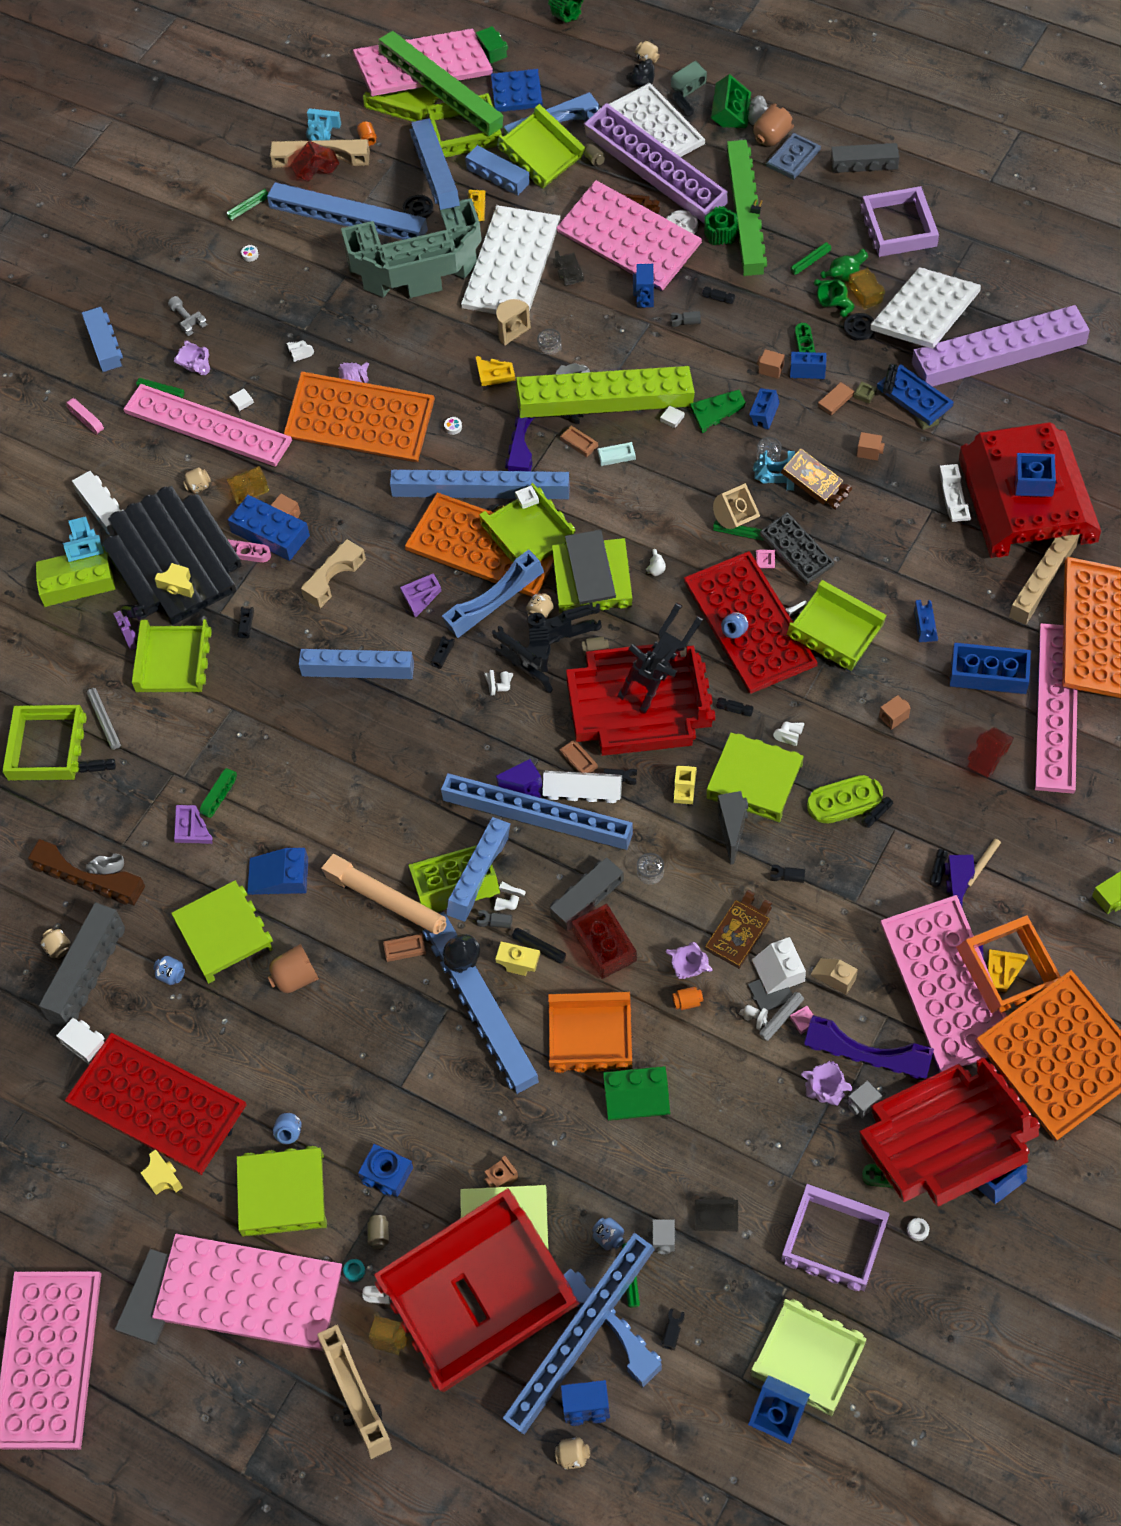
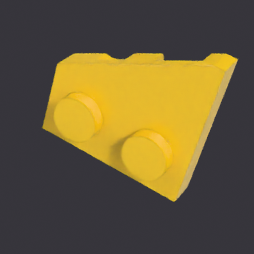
[476,356,516,386]
[987,949,1028,993]

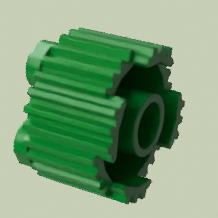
[548,0,584,23]
[704,206,738,245]

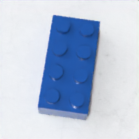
[228,495,310,561]
[950,643,1031,694]

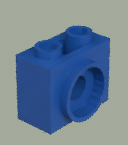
[633,263,654,308]
[358,1144,413,1197]

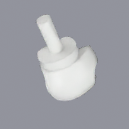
[646,549,666,576]

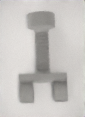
[168,296,208,336]

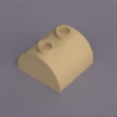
[496,299,531,346]
[713,483,760,529]

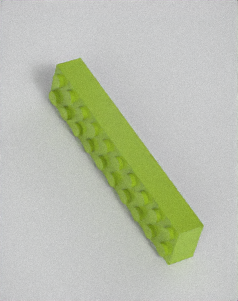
[516,366,695,418]

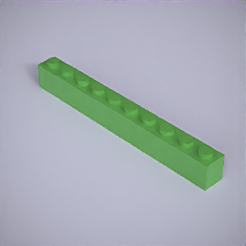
[378,31,503,136]
[727,140,767,276]

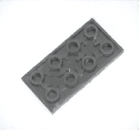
[759,512,835,585]
[565,530,616,605]
[115,1249,169,1345]

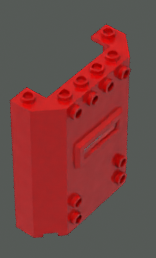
[959,422,1101,558]
[374,1188,579,1392]

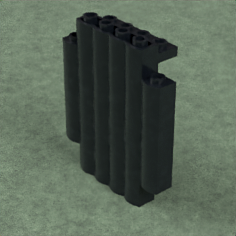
[102,486,242,625]

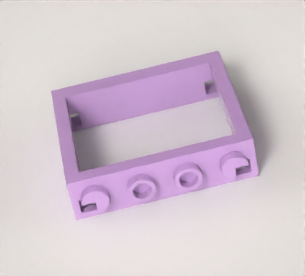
[860,186,939,257]
[781,1184,890,1291]

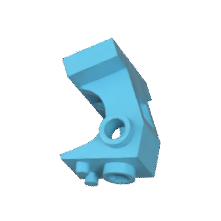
[306,108,341,141]
[753,450,795,491]
[63,517,104,562]

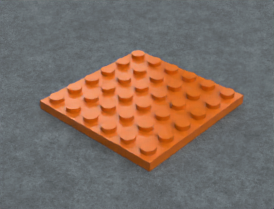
[975,970,1121,1142]

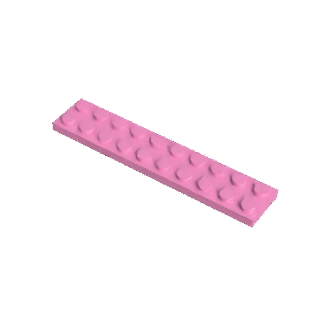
[124,384,292,467]
[1035,623,1077,794]

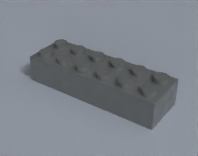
[39,902,125,1027]

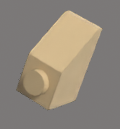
[811,958,858,995]

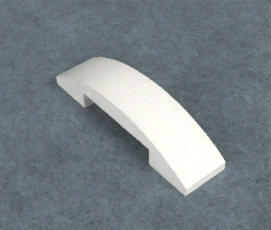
[940,464,971,522]

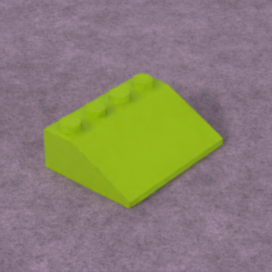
[36,548,116,607]
[409,845,500,912]

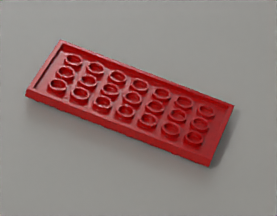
[684,551,818,694]
[65,1032,247,1175]

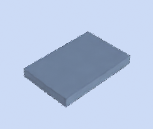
[767,133,821,180]

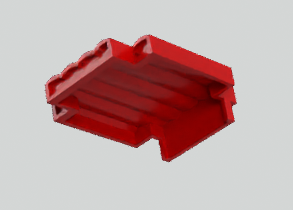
[566,644,715,756]
[860,1057,1040,1207]

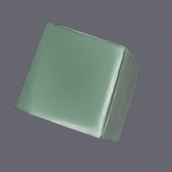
[671,61,707,97]

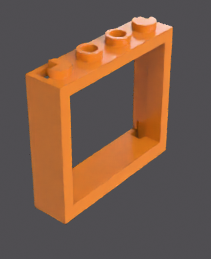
[956,915,1061,1013]

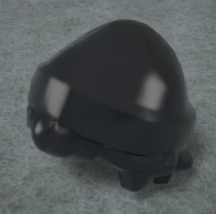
[626,58,655,87]
[443,934,480,973]

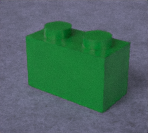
[476,26,508,64]

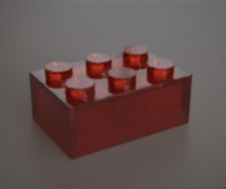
[572,904,637,979]

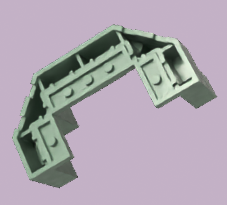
[341,198,482,298]

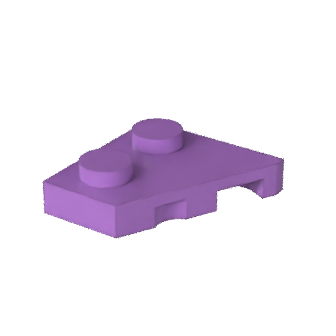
[400,573,441,617]
[113,611,137,650]
[174,805,212,844]

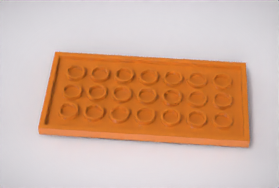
[284,371,435,463]
[405,492,554,597]
[1062,557,1121,698]

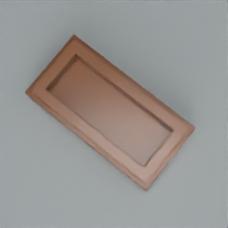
[818,382,854,415]
[560,425,598,457]
[559,739,598,773]
[383,934,426,962]

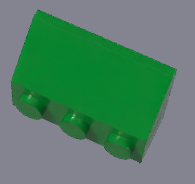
[711,74,751,128]
[603,1066,670,1121]

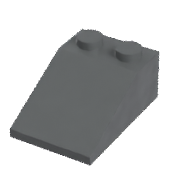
[717,791,748,865]

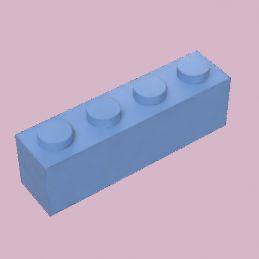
[465,145,530,195]
[82,307,123,372]

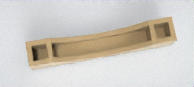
[270,139,370,168]
[1009,534,1080,625]
[317,1325,392,1459]

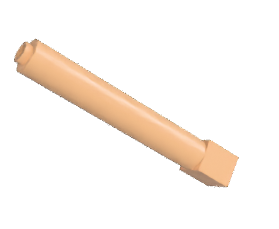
[321,854,446,934]

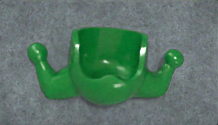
[820,249,868,282]
[814,279,855,317]

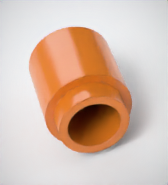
[357,122,377,146]
[672,986,703,1010]

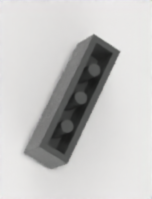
[831,143,899,173]
[550,857,624,931]

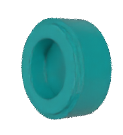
[343,1259,366,1282]

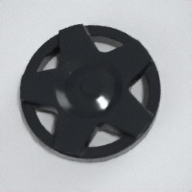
[403,195,434,218]
[844,313,876,341]

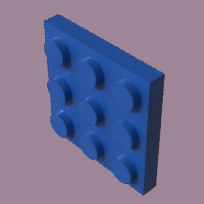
[491,69,543,112]

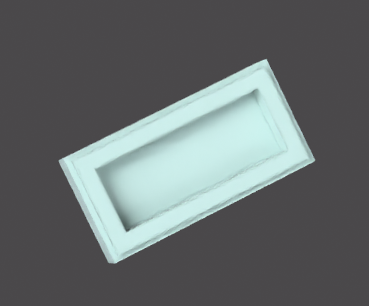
[597,442,636,466]

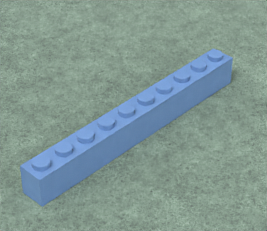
[410,118,460,210]
[267,183,428,240]
[390,470,570,499]
[441,774,633,850]
[422,912,539,1094]
[503,1233,655,1434]

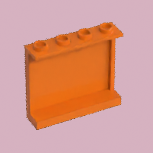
[548,992,632,1073]

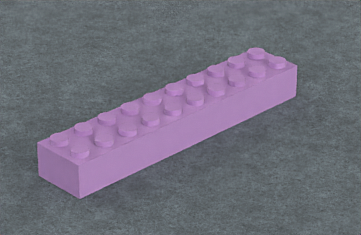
[584,103,728,224]
[912,305,1090,387]

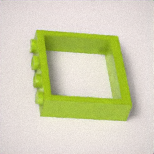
[427,93,502,158]
[3,705,87,781]

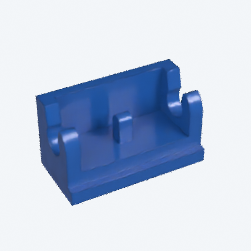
[790,352,826,379]
[749,388,779,429]
[914,600,938,642]

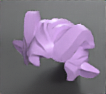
[174,341,210,375]
[338,362,369,383]
[666,942,713,979]
[801,1061,852,1106]

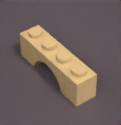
[301,539,366,609]

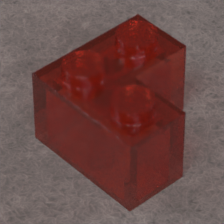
[291,140,339,182]
[967,727,1014,778]

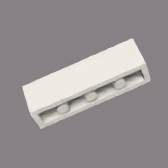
[72,471,123,536]
[543,771,622,803]

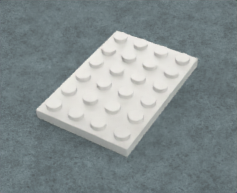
[597,83,705,157]
[871,267,981,349]

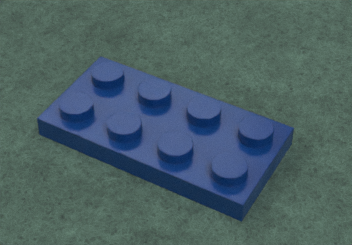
[877,364,954,426]

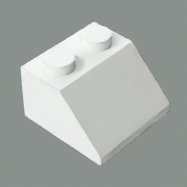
[752,937,806,994]

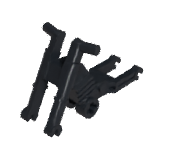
[492,602,602,693]
[617,603,704,714]

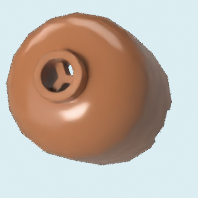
[753,104,794,146]
[268,944,319,993]

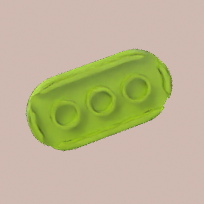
[807,775,883,824]

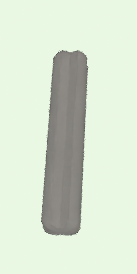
[759,992,804,1041]

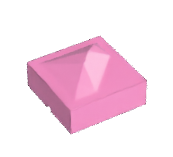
[756,550,775,569]
[790,1006,813,1034]

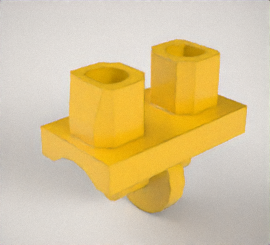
[468,190,486,221]

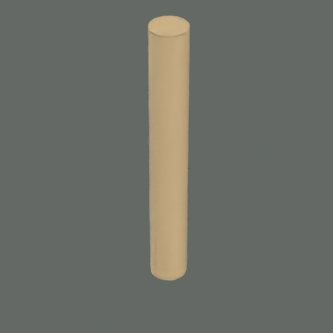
[968,839,1001,888]

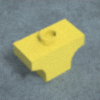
[155,563,194,598]
[674,766,697,804]
[495,942,540,976]
[140,1150,183,1195]

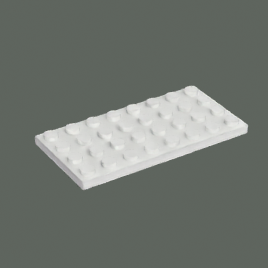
[461,205,561,314]

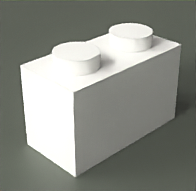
[57,1018,105,1064]

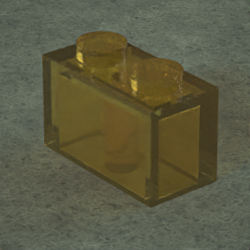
[849,268,885,309]
[227,466,269,504]
[369,1315,407,1355]

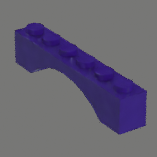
[505,409,535,471]
[944,855,984,960]
[804,1015,934,1079]

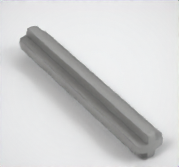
[87,688,121,750]

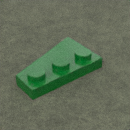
[690,389,746,434]

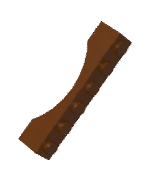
[28,839,145,906]

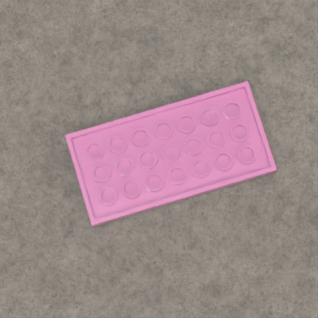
[353,29,493,96]
[556,180,702,291]
[880,895,1007,1072]
[152,1234,343,1351]
[0,1272,101,1450]

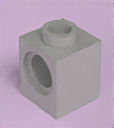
[848,1081,882,1118]
[653,1220,675,1254]

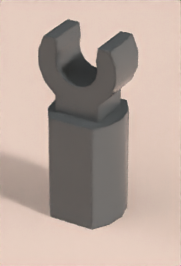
[671,311,701,327]
[477,910,512,929]

